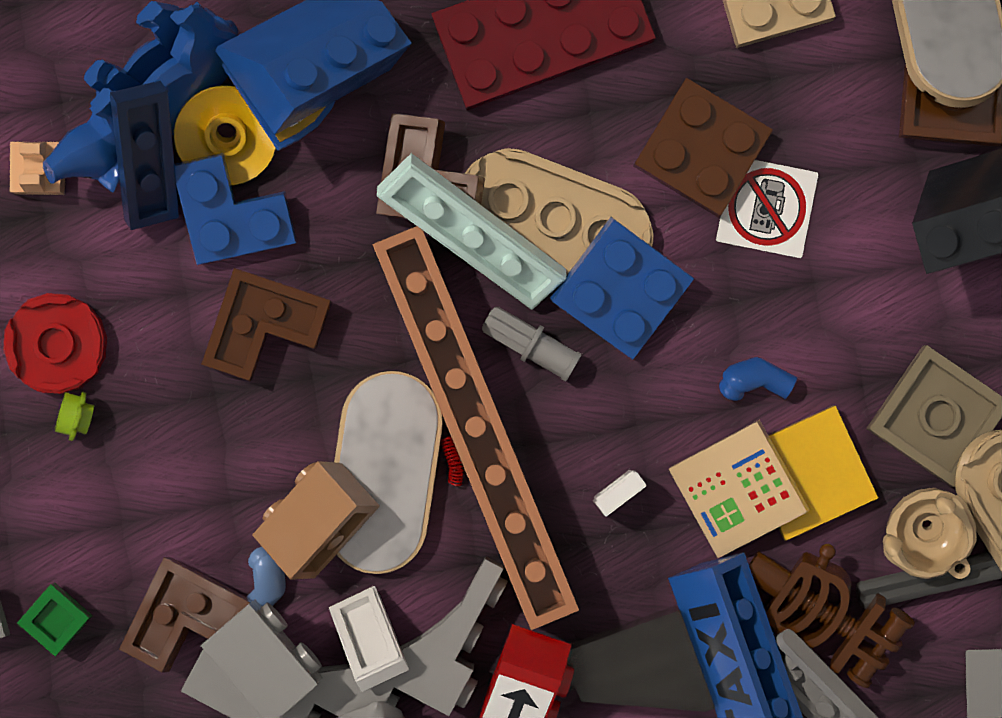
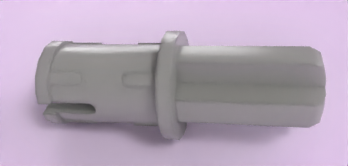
[482,307,581,382]

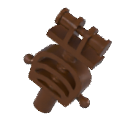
[749,544,915,688]

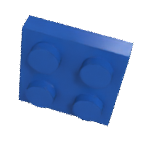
[550,217,694,360]

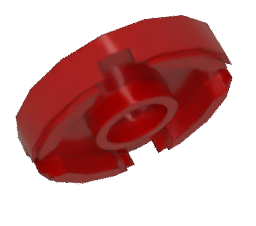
[3,293,107,394]

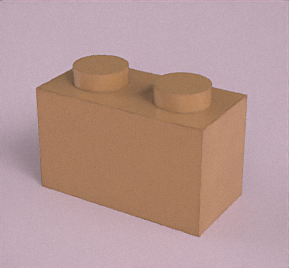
[253,461,380,580]

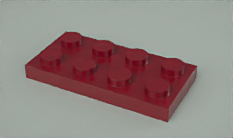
[431,0,655,111]

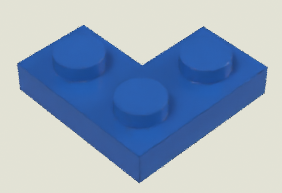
[174,153,297,265]

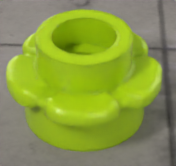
[55,392,94,441]

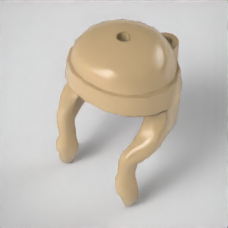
[883,488,977,579]

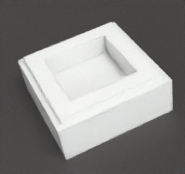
[593,470,647,517]

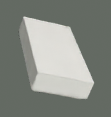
[329,586,409,692]

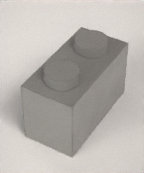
[201,599,323,718]

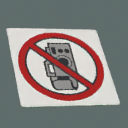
[716,160,818,258]

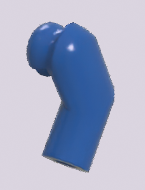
[719,357,797,401]

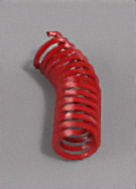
[440,436,463,486]

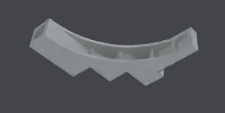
[181,556,508,718]

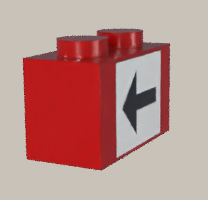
[479,624,575,718]

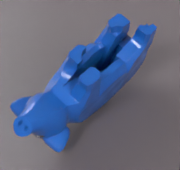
[43,1,239,193]

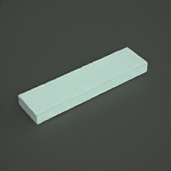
[377,153,567,310]

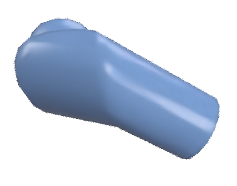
[247,547,286,606]

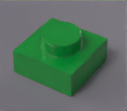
[17,583,93,657]

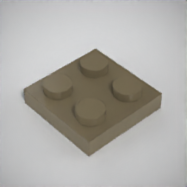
[866,345,1002,487]

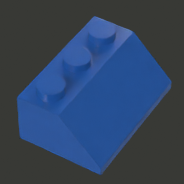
[215,0,412,135]

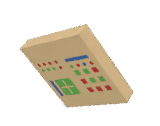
[669,420,809,558]

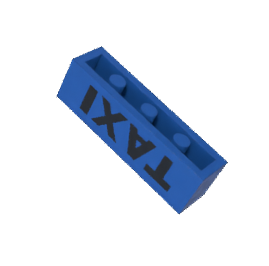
[668,553,803,718]

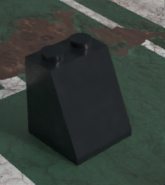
[912,149,1002,274]

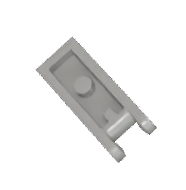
[776,629,878,718]

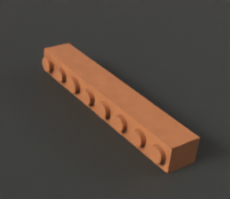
[372,226,579,630]

